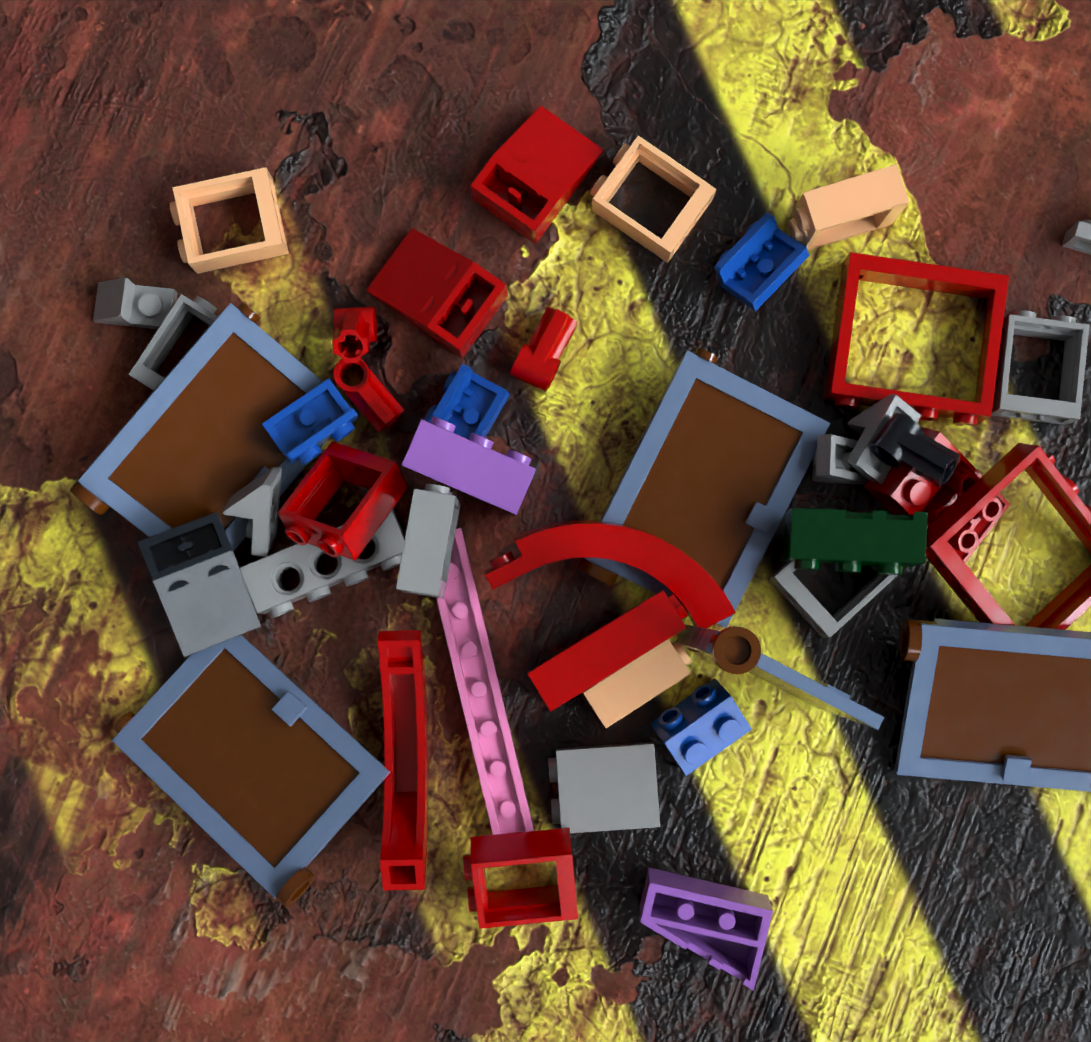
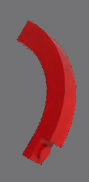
[485,520,736,628]
[378,630,428,891]

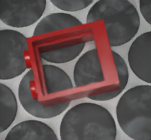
[277,441,408,561]
[463,827,578,929]

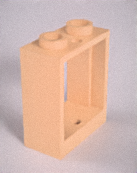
[590,135,716,263]
[788,164,909,251]
[170,167,289,274]
[582,639,691,728]

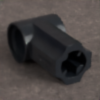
[869,413,960,487]

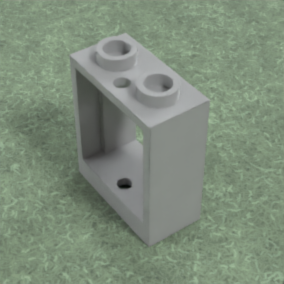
[129,294,217,391]
[991,310,1089,425]
[396,484,461,599]
[769,561,898,638]

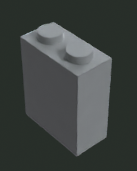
[548,742,660,833]

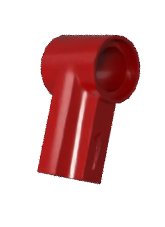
[332,306,377,363]
[510,307,577,392]
[333,358,405,433]

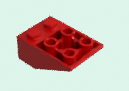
[470,106,604,244]
[366,228,508,359]
[864,427,1010,563]

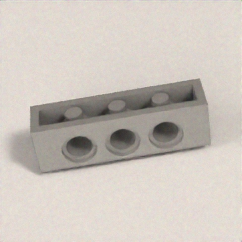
[240,509,405,618]

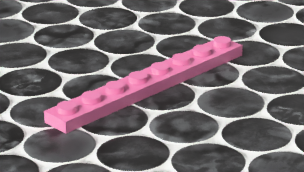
[436,528,534,835]

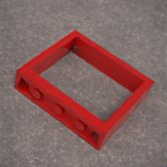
[824,252,1009,426]
[926,443,1091,630]
[527,590,688,712]

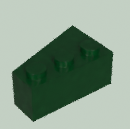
[783,508,928,575]

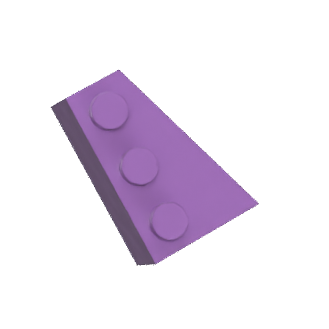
[402,416,536,515]
[639,867,773,991]

